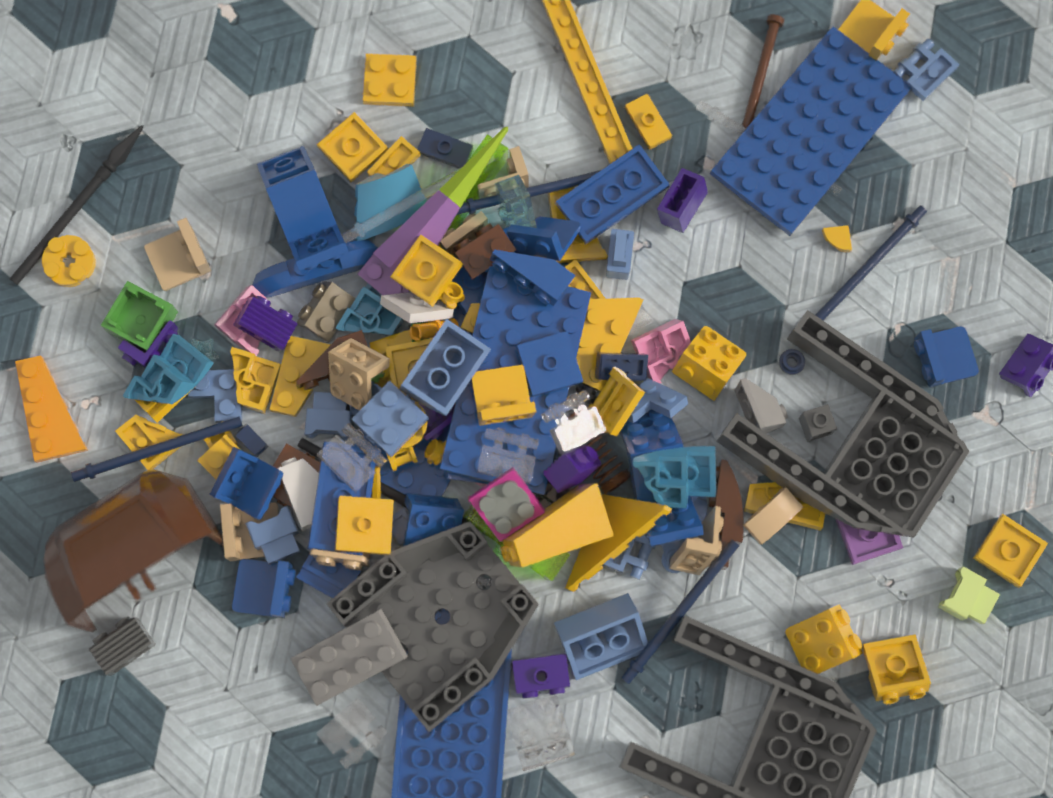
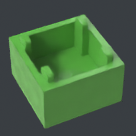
[101,281,178,353]

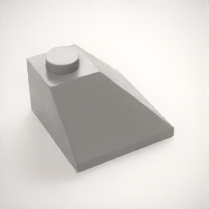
[734,378,788,433]

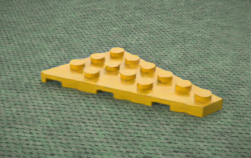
[460,297,643,392]

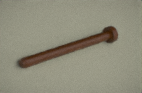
[742,14,785,130]

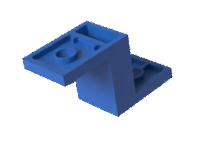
[257,146,348,271]
[620,409,704,546]

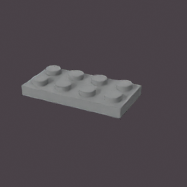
[291,609,408,706]

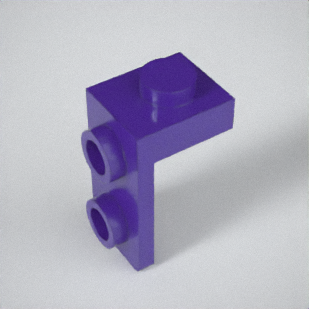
[118,320,178,369]

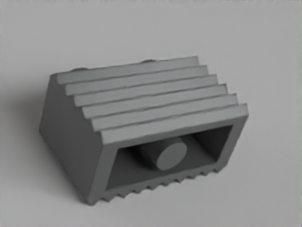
[88,616,156,676]

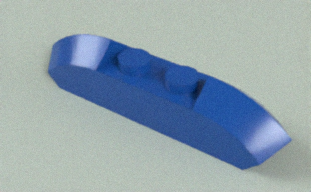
[252,240,378,298]

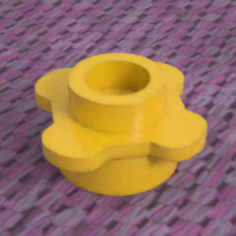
[439,282,465,309]
[424,439,446,465]

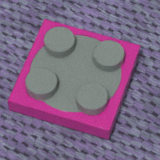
[469,467,545,542]

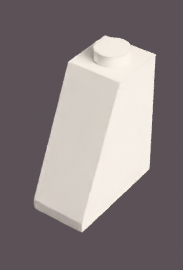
[278,458,319,531]

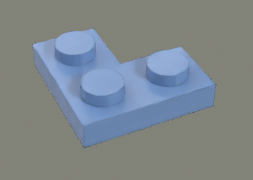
[188,369,242,423]
[628,378,688,423]

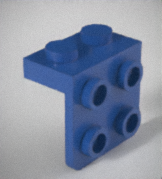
[507,216,581,261]
[914,326,979,388]
[209,446,283,520]
[232,559,295,618]

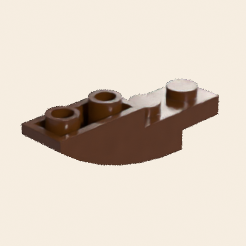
[708,459,744,570]

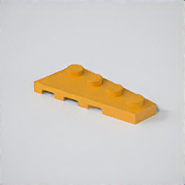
[15,355,88,463]

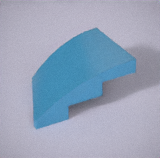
[354,164,427,241]
[336,283,405,335]
[123,334,214,404]
[633,446,716,508]

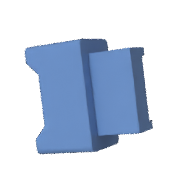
[606,229,634,280]
[304,392,353,441]
[245,506,301,565]

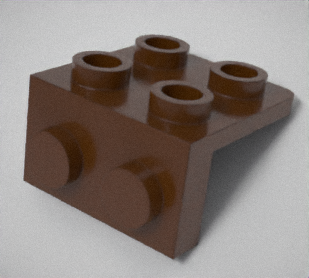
[452,223,516,279]

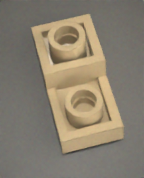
[743,487,803,545]

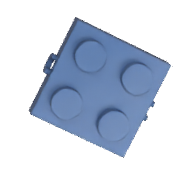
[352,381,429,457]

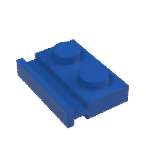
[296,552,362,598]

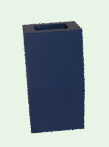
[235,424,269,457]

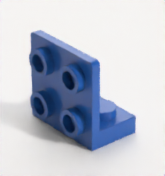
[403,493,464,547]

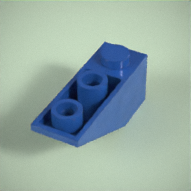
[490,250,576,306]

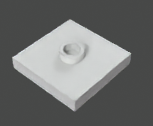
[380,292,454,323]

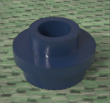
[779,349,805,375]

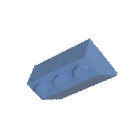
[399,319,491,416]
[554,593,648,680]

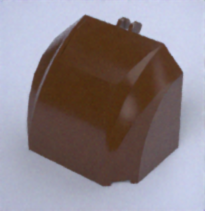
[44,469,224,633]

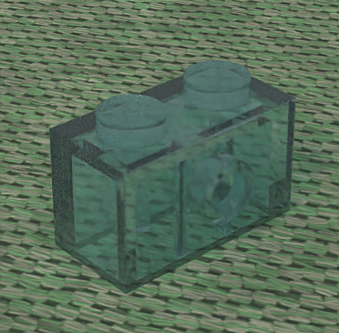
[495,175,537,229]

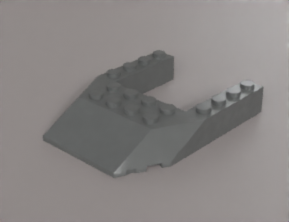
[716,310,970,538]
[619,616,877,798]

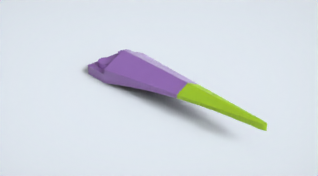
[358,127,508,295]

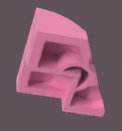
[214,285,268,356]
[631,319,691,384]

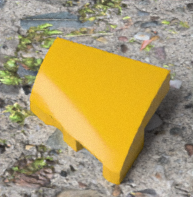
[231,347,281,414]

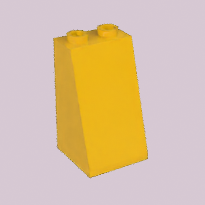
[501,483,614,567]

